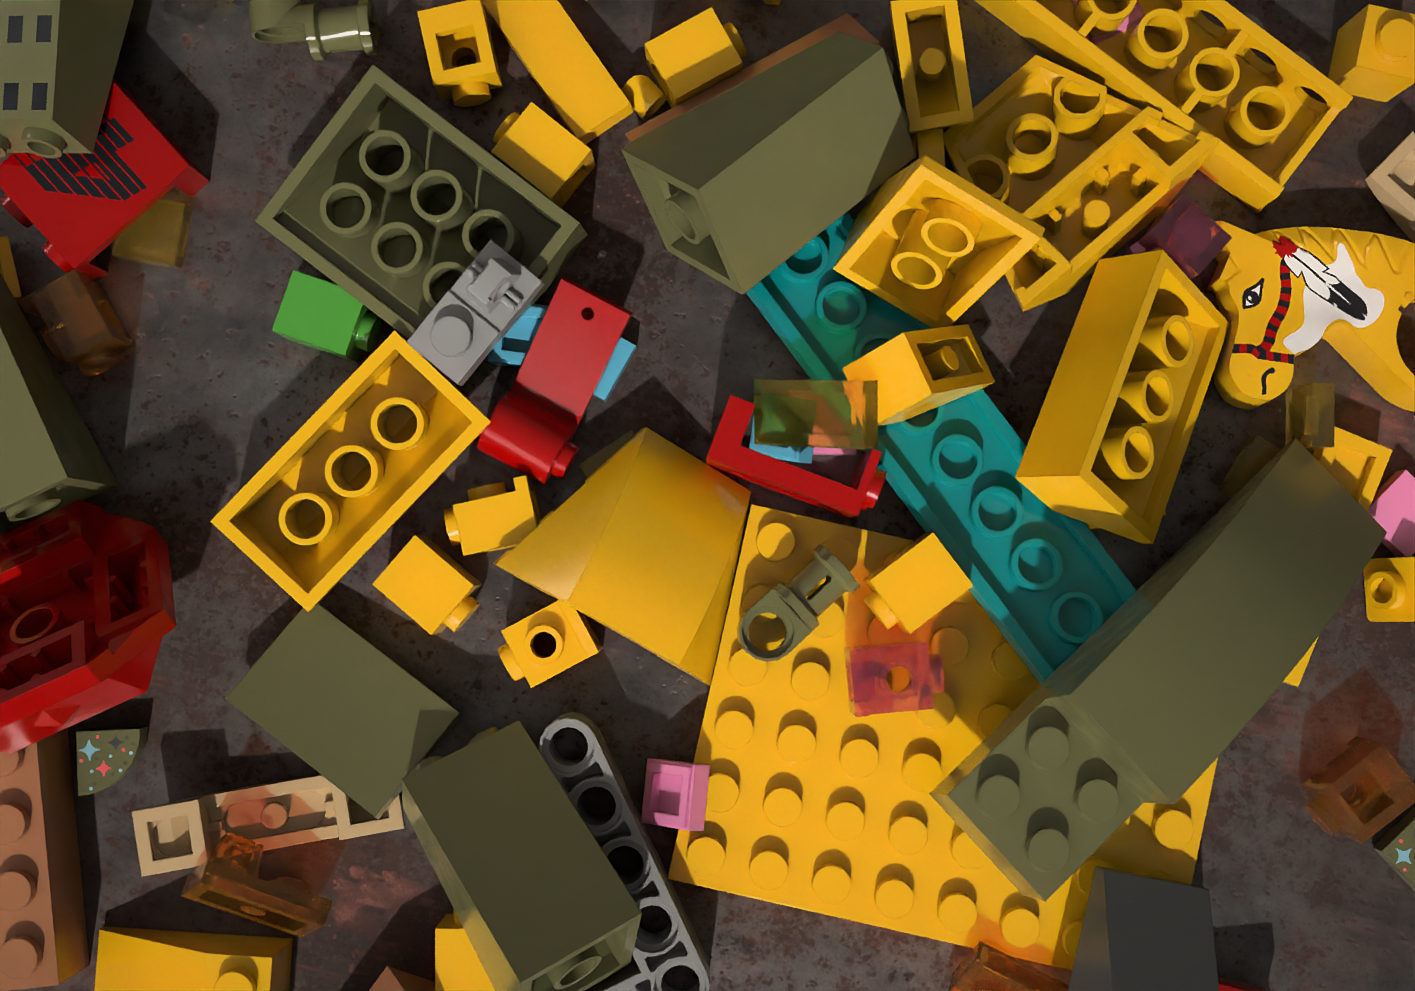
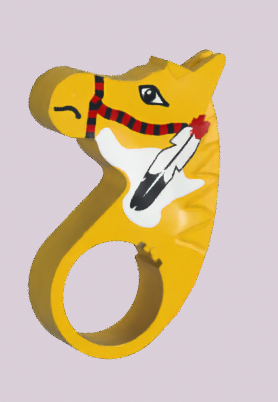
[1203,221,1415,412]

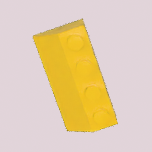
[1015,249,1230,544]
[210,330,491,612]

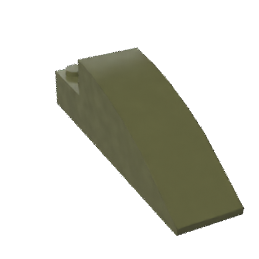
[929,438,1387,902]

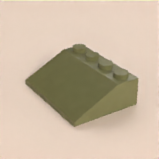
[255,65,588,341]

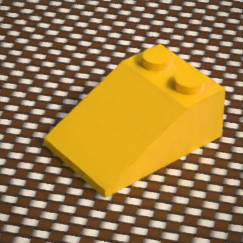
[833,155,1045,329]
[94,926,293,991]

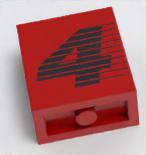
[0,79,210,280]

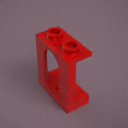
[706,395,887,519]

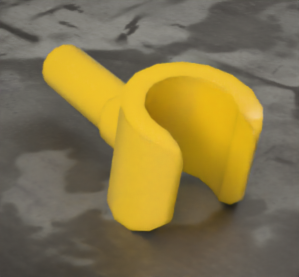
[621,75,667,121]

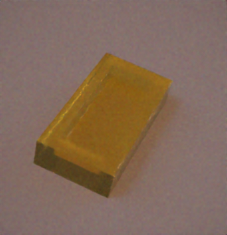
[753,378,878,450]

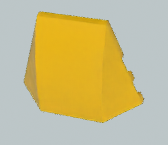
[943,55,1220,312]
[493,427,751,686]

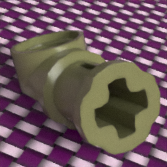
[248,0,380,61]
[737,544,860,662]

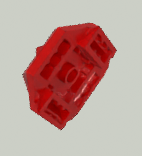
[0,499,177,754]

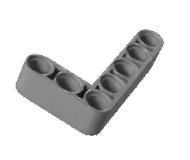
[539,712,710,991]

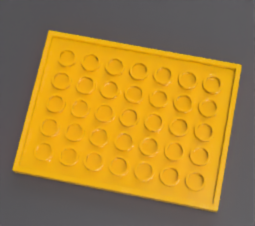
[668,504,1218,971]

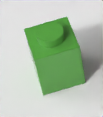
[272,270,382,363]

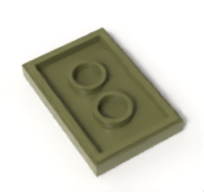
[225,603,462,819]

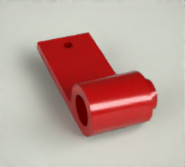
[477,276,633,485]

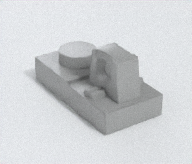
[406,240,545,386]

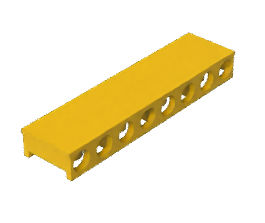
[974,0,1353,214]

